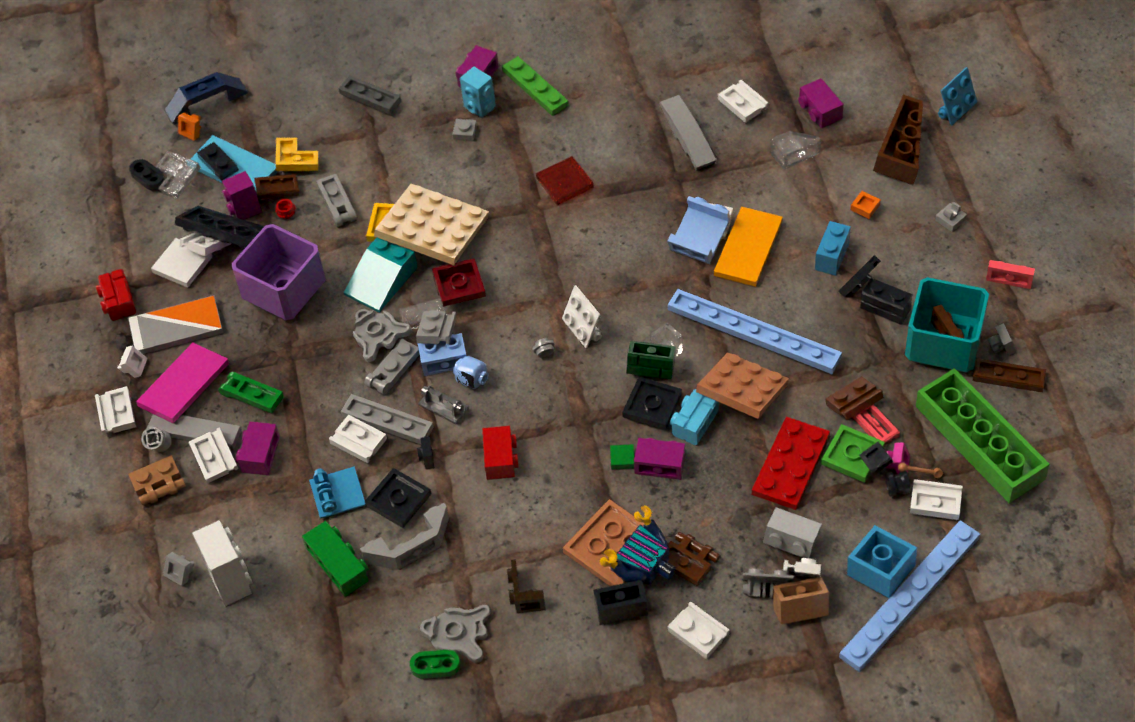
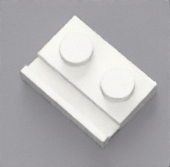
[718,80,768,123]
[179,232,231,256]
[95,386,136,436]
[329,415,387,463]
[189,427,239,483]
[910,479,962,520]
[783,558,821,578]
[668,602,729,659]

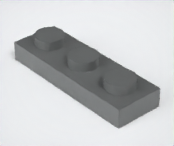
[338,75,401,115]

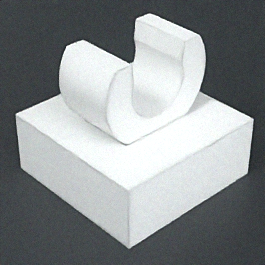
[118,346,148,378]

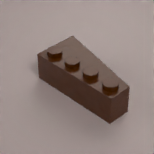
[873,94,923,185]

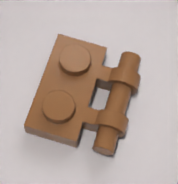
[128,455,186,505]

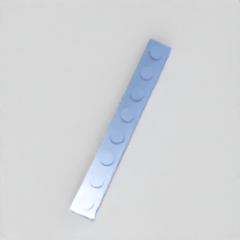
[668,289,842,374]
[839,520,980,672]

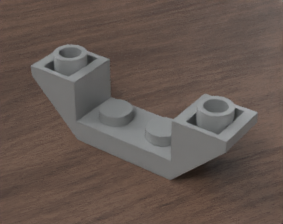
[360,503,449,570]

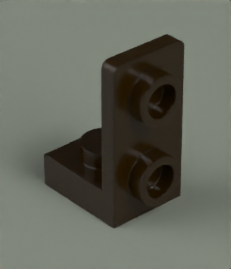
[507,559,546,614]

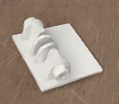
[562,285,602,348]

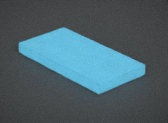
[187,135,279,191]

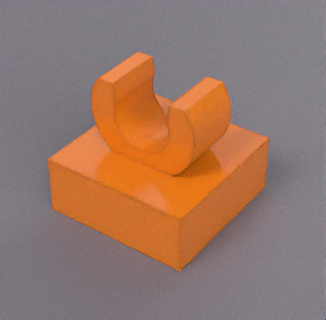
[178,113,202,141]

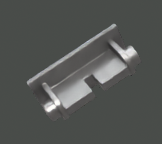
[418,386,469,424]

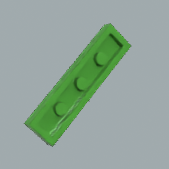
[502,56,569,116]

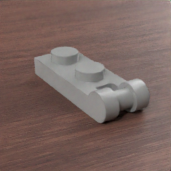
[316,174,357,227]
[364,339,420,395]

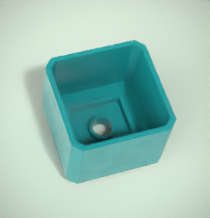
[905,277,989,372]

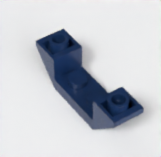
[165,72,248,125]

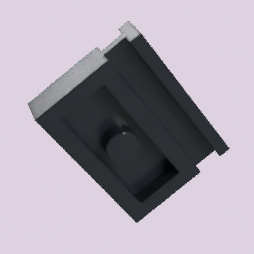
[839,255,881,297]

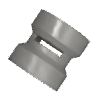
[141,427,171,452]

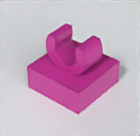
[886,443,910,474]

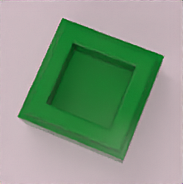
[610,444,634,470]

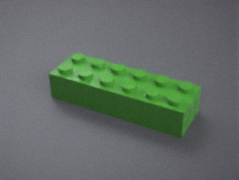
[916,368,1050,503]

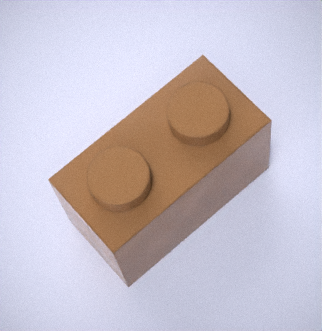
[773,577,829,624]

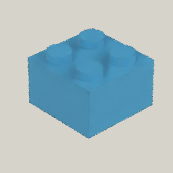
[847,525,917,598]

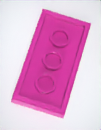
[136,342,229,424]

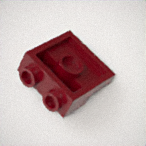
[432,258,486,307]

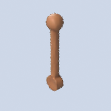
[898,463,943,478]

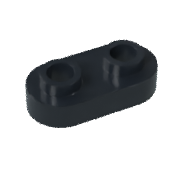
[129,159,165,190]

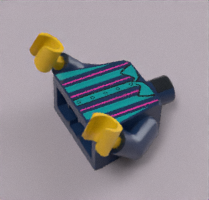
[600,506,676,584]

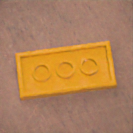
[714,206,783,287]

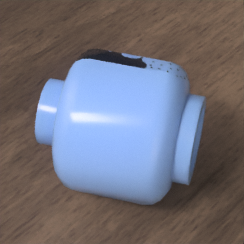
[453,356,489,389]

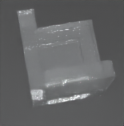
[650,322,683,357]

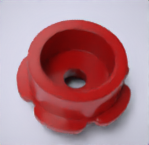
[275,199,296,218]

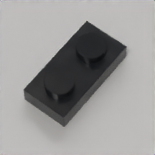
[197,142,238,181]

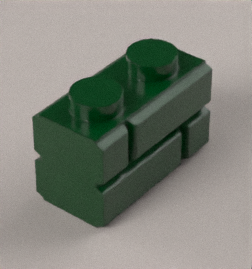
[626,341,676,379]

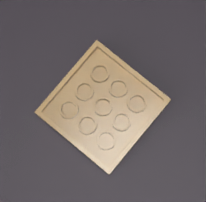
[374,184,489,265]

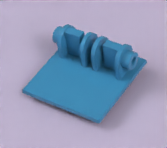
[938,67,977,125]
[309,467,365,519]

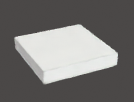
[151,238,212,288]

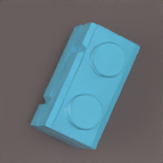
[670,389,719,446]

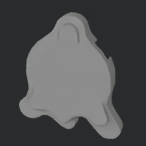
[353,309,412,362]
[420,605,491,663]

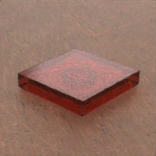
[536,156,594,205]

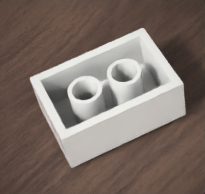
[192,520,253,606]

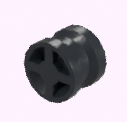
[885,471,910,497]

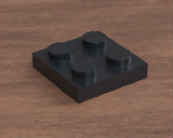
[622,376,682,430]
[364,468,432,528]

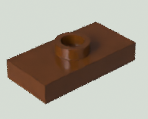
[254,174,300,199]

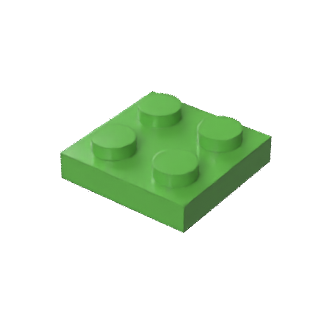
[821,424,885,483]

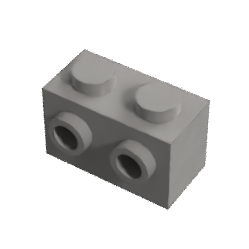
[763,507,822,559]

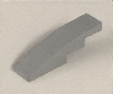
[660,95,716,170]

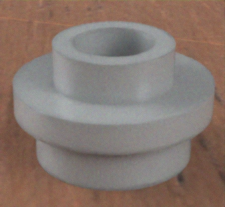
[532,338,555,358]

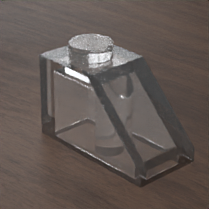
[770,131,821,170]

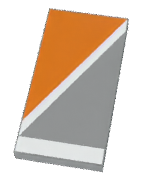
[128,295,223,354]

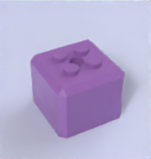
[232,224,326,320]

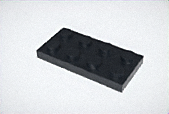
[175,206,264,249]

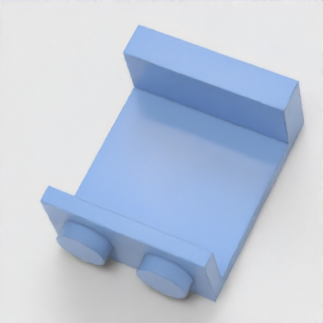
[668,196,730,264]

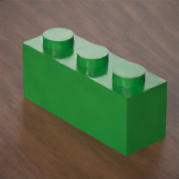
[302,520,369,597]

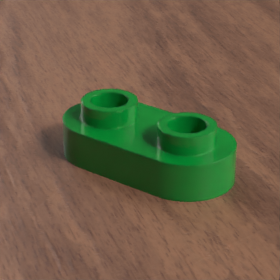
[409,650,460,679]

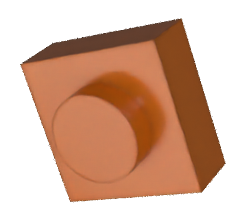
[850,191,881,219]

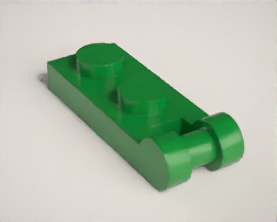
[218,372,284,414]

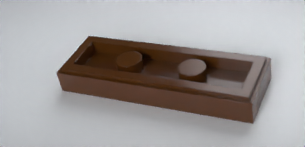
[973,358,1046,393]

